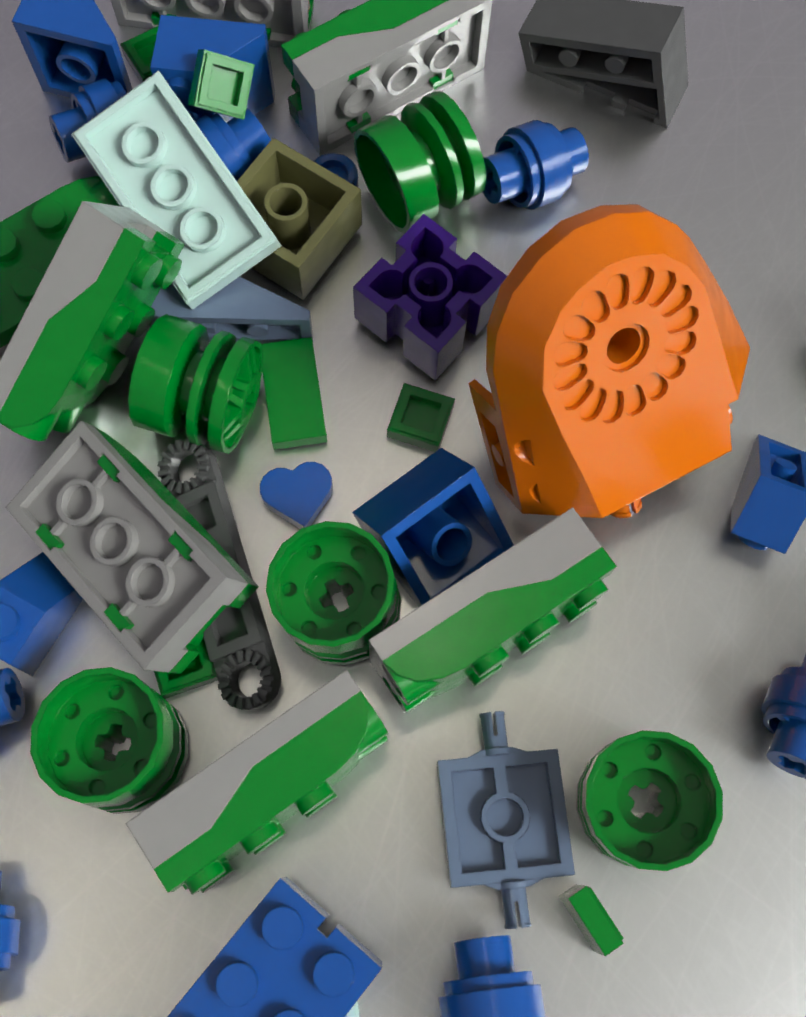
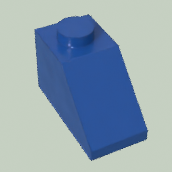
[731,434,806,554]
[0,552,83,677]

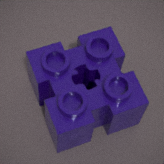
[353,214,507,380]

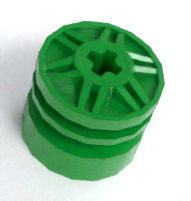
[354,91,487,234]
[128,314,263,454]
[266,521,402,665]
[30,667,188,814]
[576,730,723,871]

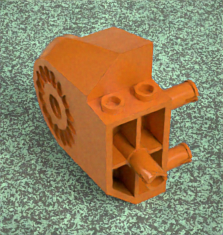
[468,204,750,518]

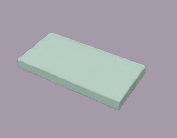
[71,70,282,310]

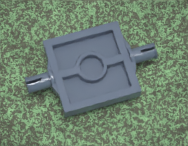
[437,711,575,929]

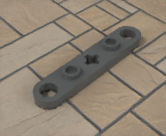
[157,438,281,710]

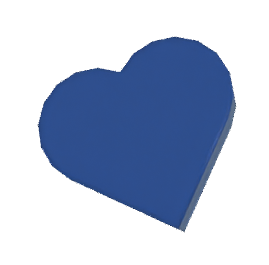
[260,462,333,529]

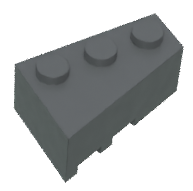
[518,0,688,128]

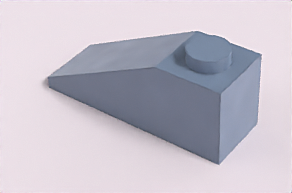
[149,276,313,344]

